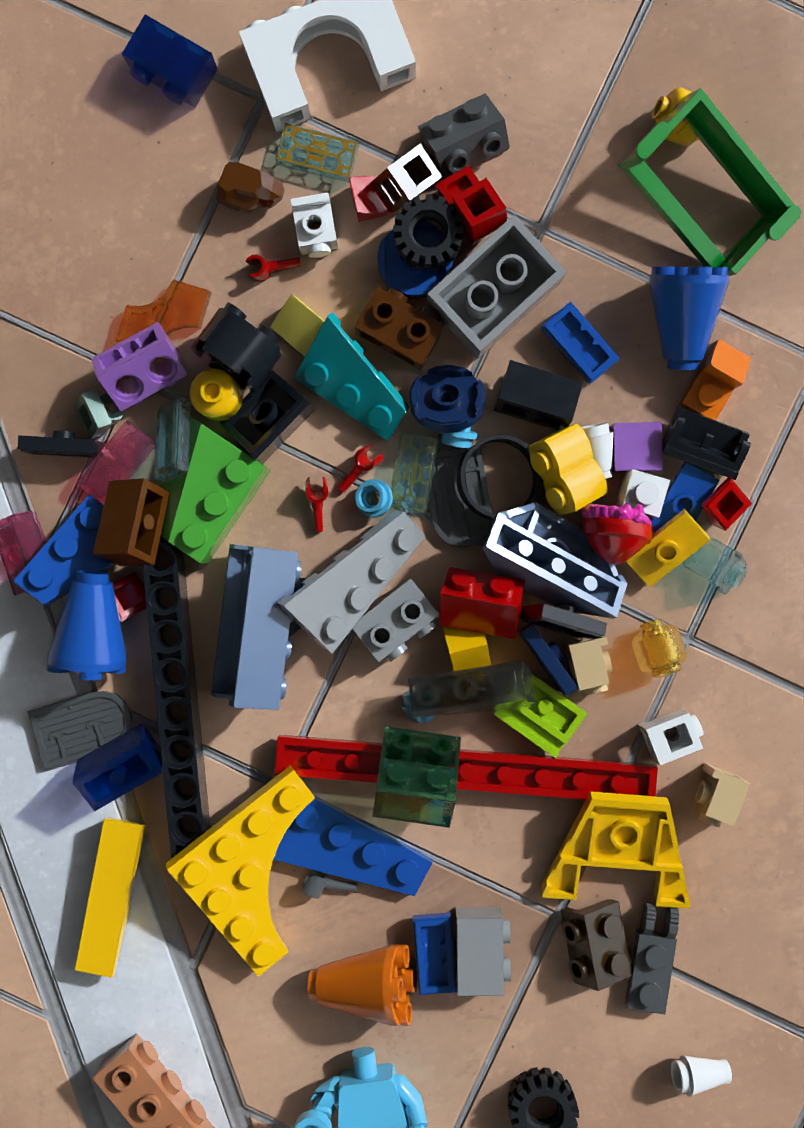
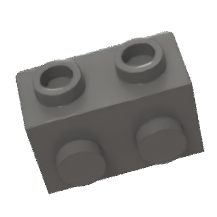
[418,93,510,180]

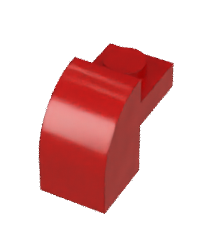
[436,165,507,244]

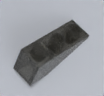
[408,661,535,717]

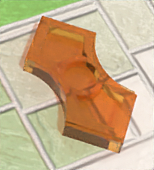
[116,280,212,343]

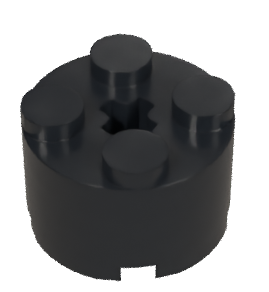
[191,303,282,394]

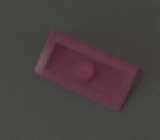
[0,511,46,596]

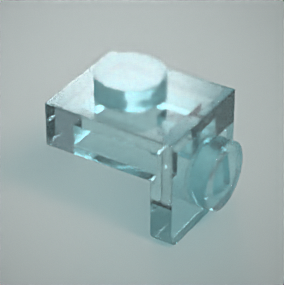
[682,535,747,595]

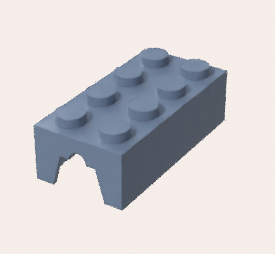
[211,544,301,710]

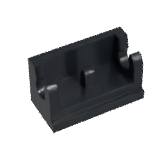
[493,360,583,431]
[662,406,751,480]

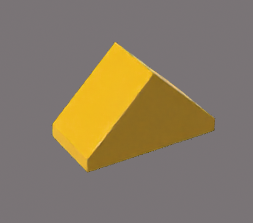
[439,614,494,687]

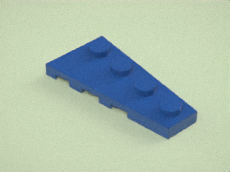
[273,794,433,896]

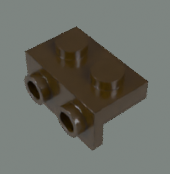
[561,899,632,991]

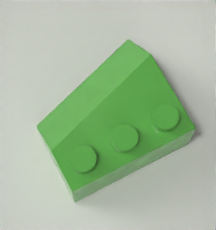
[155,407,271,564]

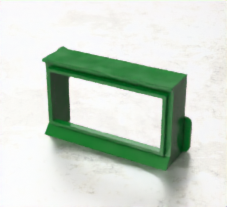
[618,88,801,276]

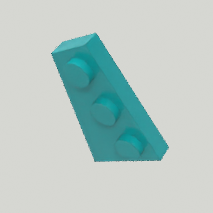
[294,312,410,441]

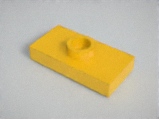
[626,509,710,587]

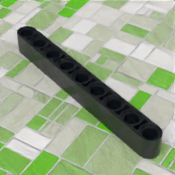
[143,543,211,859]

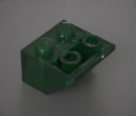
[372,726,461,828]

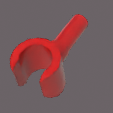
[246,254,301,282]
[338,444,384,492]
[305,476,329,532]

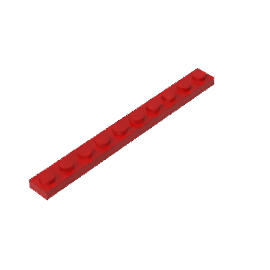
[275,735,658,800]

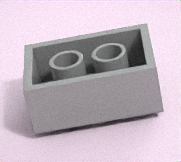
[427,215,567,360]

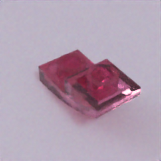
[76,420,157,505]

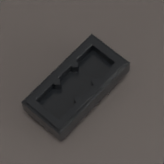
[17,431,105,458]
[520,604,607,639]

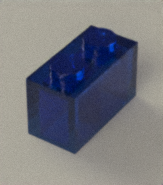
[122,14,218,108]
[72,723,162,811]

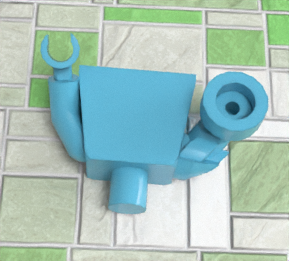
[294,1047,428,1128]

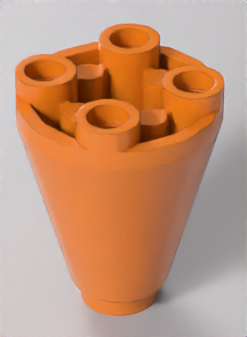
[308,945,417,1026]

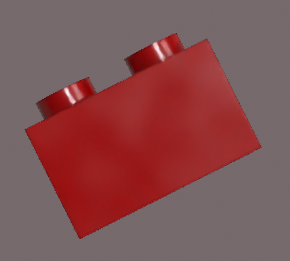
[440,567,525,639]

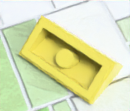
[270,294,324,357]

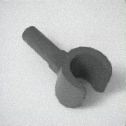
[302,870,357,899]

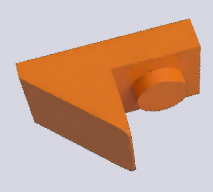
[679,339,751,420]

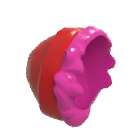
[582,503,652,565]

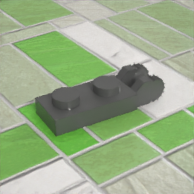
[625,903,679,1015]

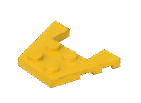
[541,792,691,909]

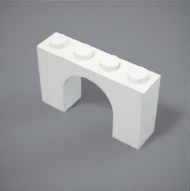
[239,0,416,133]

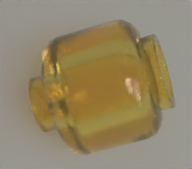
[632,619,687,678]

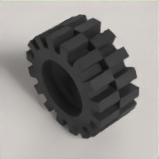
[393,194,464,272]
[508,1067,579,1128]

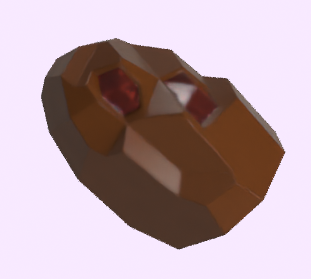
[216,162,285,212]

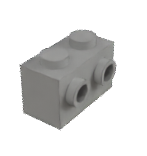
[352,578,439,662]

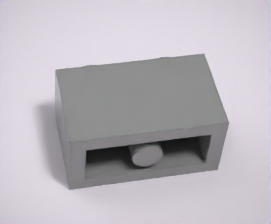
[455,907,511,996]

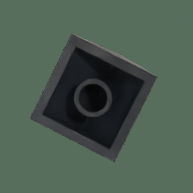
[220,370,314,464]

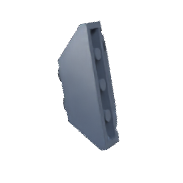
[483,503,627,619]

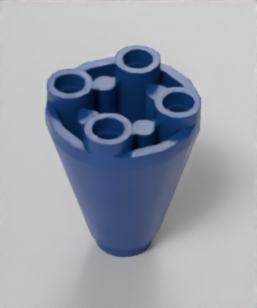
[649,266,729,370]
[46,569,127,680]

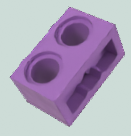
[91,322,188,411]

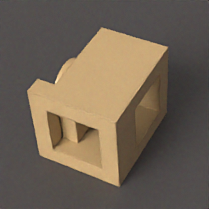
[564,636,613,695]
[695,763,751,828]

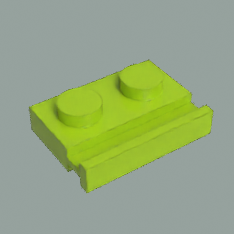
[493,668,588,758]

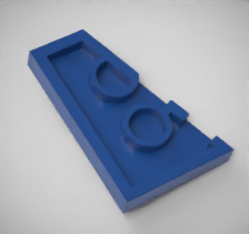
[13,494,116,607]

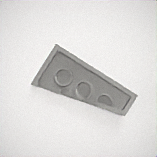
[276,510,425,653]

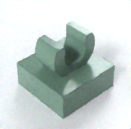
[73,389,123,439]

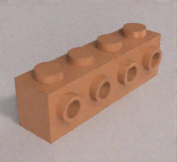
[92,1033,215,1128]

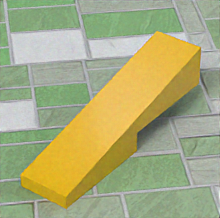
[75,817,147,978]

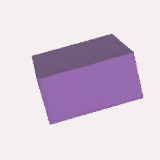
[610,422,663,473]

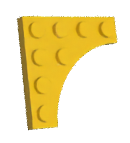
[165,765,315,977]

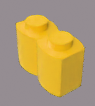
[528,423,608,515]

